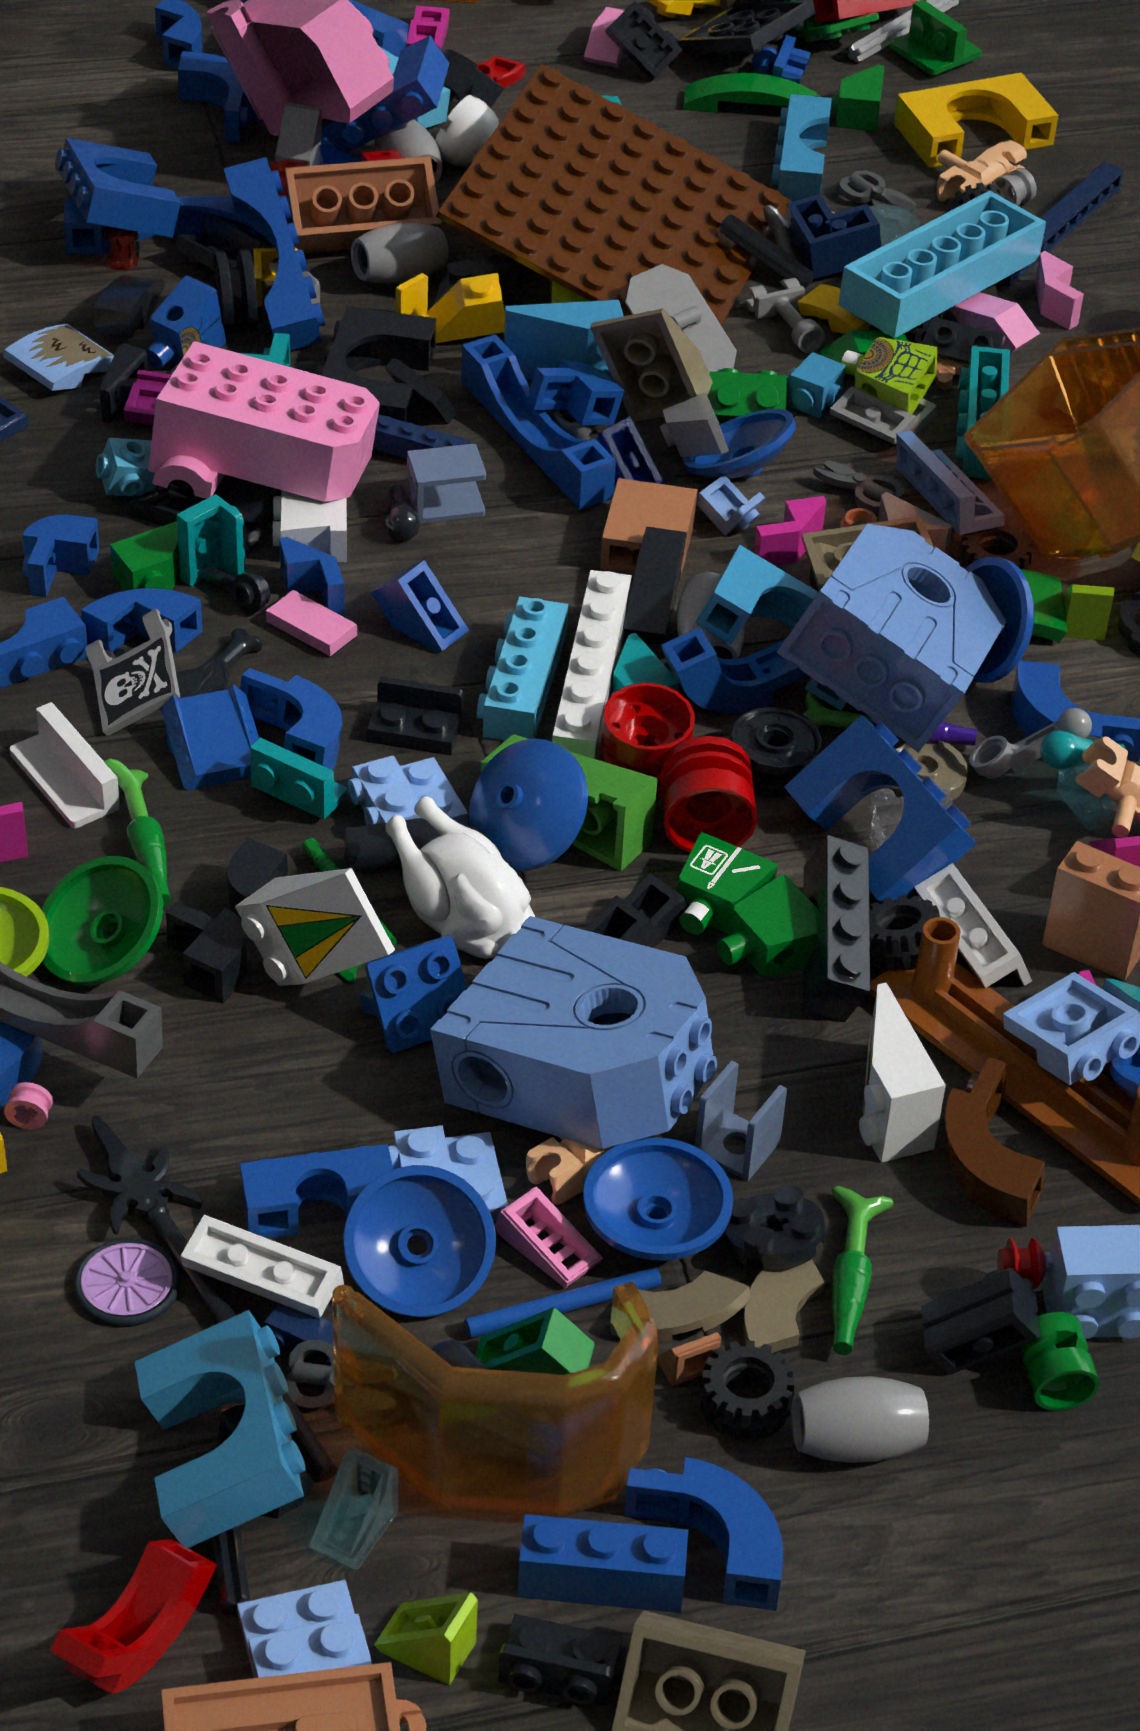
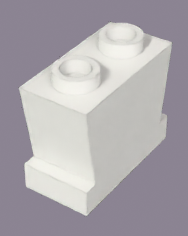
[273,490,347,562]

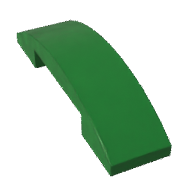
[683,73,821,113]

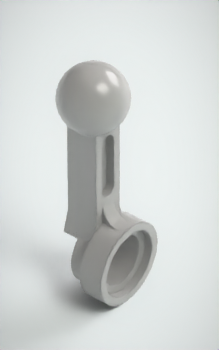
[969,708,1092,779]

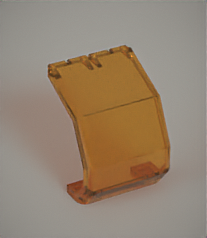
[332,1281,659,1518]

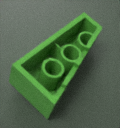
[481,734,657,872]

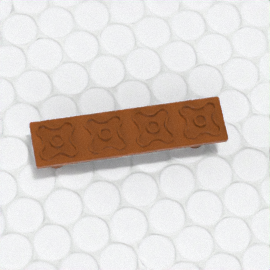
[869,917,1140,1206]

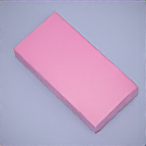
[266,590,357,656]

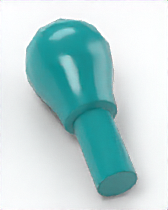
[1040,730,1125,769]

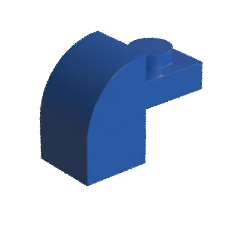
[526,360,624,425]
[22,515,100,597]

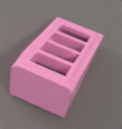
[494,1186,603,1288]

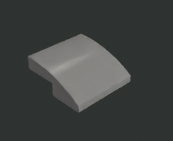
[830,386,937,444]

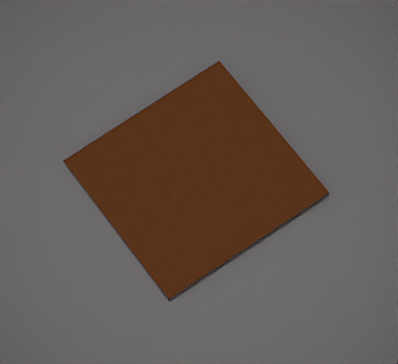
[436,64,792,325]

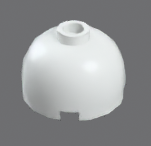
[435,95,499,168]

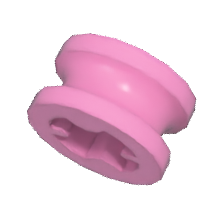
[4,1082,53,1130]

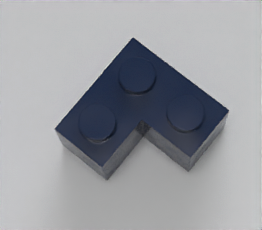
[786,194,881,279]

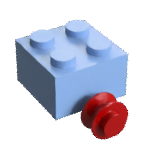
[997,1225,1140,1339]

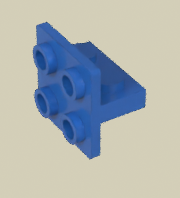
[359,935,467,1053]

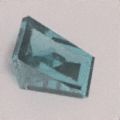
[309,1446,399,1570]

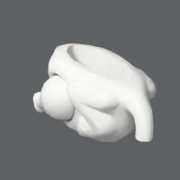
[385,796,535,959]

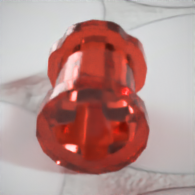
[105,226,139,271]

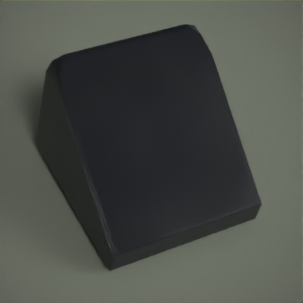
[224,479,278,524]

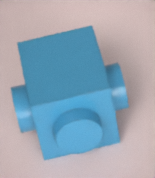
[786,352,846,419]

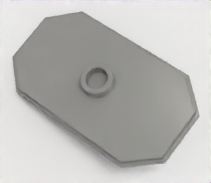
[625,264,737,374]

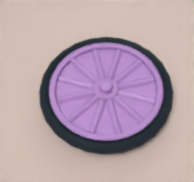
[73,1238,181,1326]

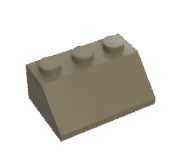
[612,1610,806,1731]

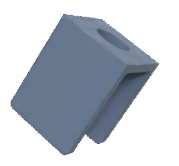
[407,444,486,524]
[695,1061,787,1182]

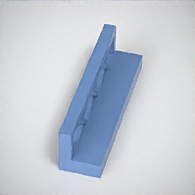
[896,430,1004,535]

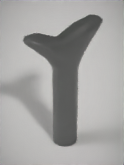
[763,205,797,260]

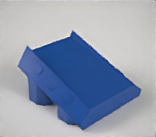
[161,683,259,790]

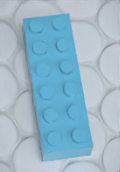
[838,191,1046,338]

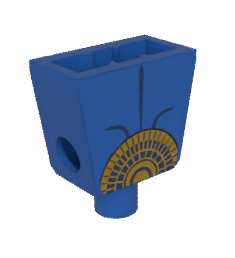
[146,275,226,369]

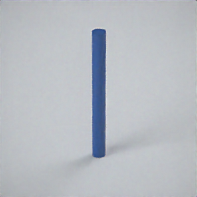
[464,1267,662,1338]

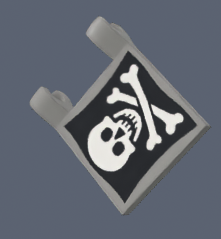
[85,608,180,736]

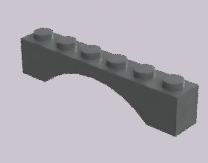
[0,962,163,1079]

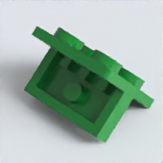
[890,0,982,76]

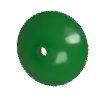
[42,856,163,986]

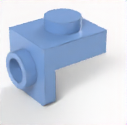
[696,475,765,536]

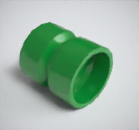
[1019,1312,1100,1411]

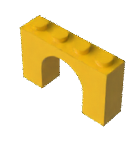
[894,72,1058,168]

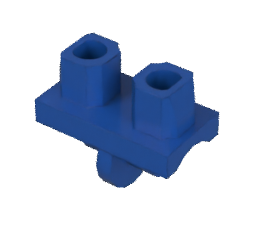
[752,35,811,84]

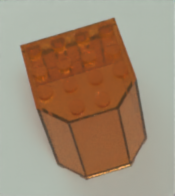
[963,327,1140,561]

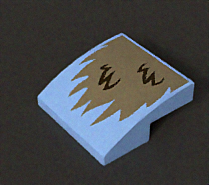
[3,324,114,391]

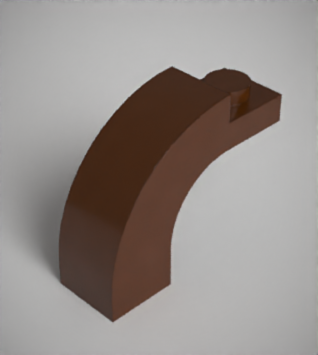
[945,1057,1045,1227]

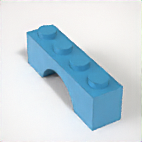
[771,94,832,202]

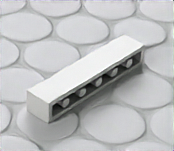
[552,570,632,760]

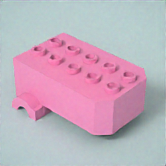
[206,0,394,136]
[148,341,380,502]

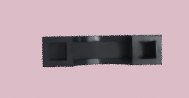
[803,835,870,1022]

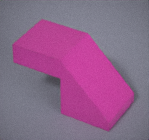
[754,496,826,565]

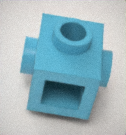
[96,438,157,497]

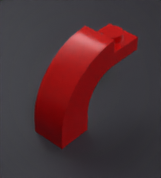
[50,1539,217,1694]

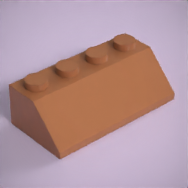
[285,156,441,254]

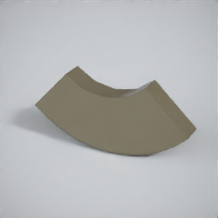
[743,1259,825,1353]
[609,1271,751,1342]

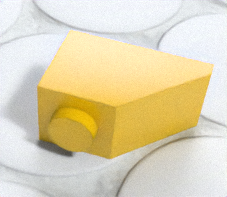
[428,273,505,343]

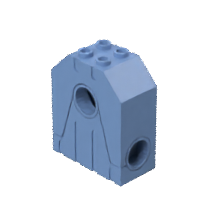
[776,523,1006,753]
[430,916,717,1149]

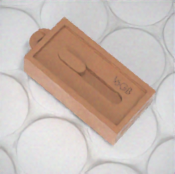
[161,1662,426,1731]

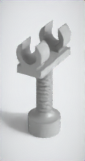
[746,278,825,353]

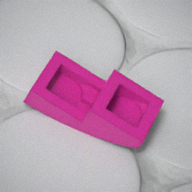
[406,5,450,50]

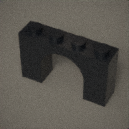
[317,306,437,423]

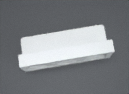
[10,702,120,828]
[914,863,1032,988]
[181,1215,346,1319]

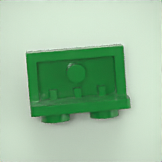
[708,368,787,421]

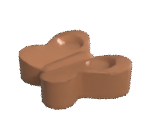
[935,357,969,390]

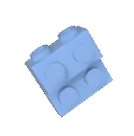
[348,755,468,834]
[1003,972,1140,1085]
[388,1125,508,1221]
[237,1580,372,1678]

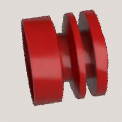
[599,683,695,799]
[659,736,758,853]

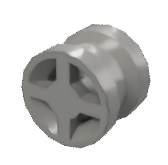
[992,168,1037,206]

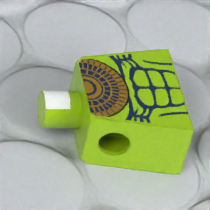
[841,337,938,414]

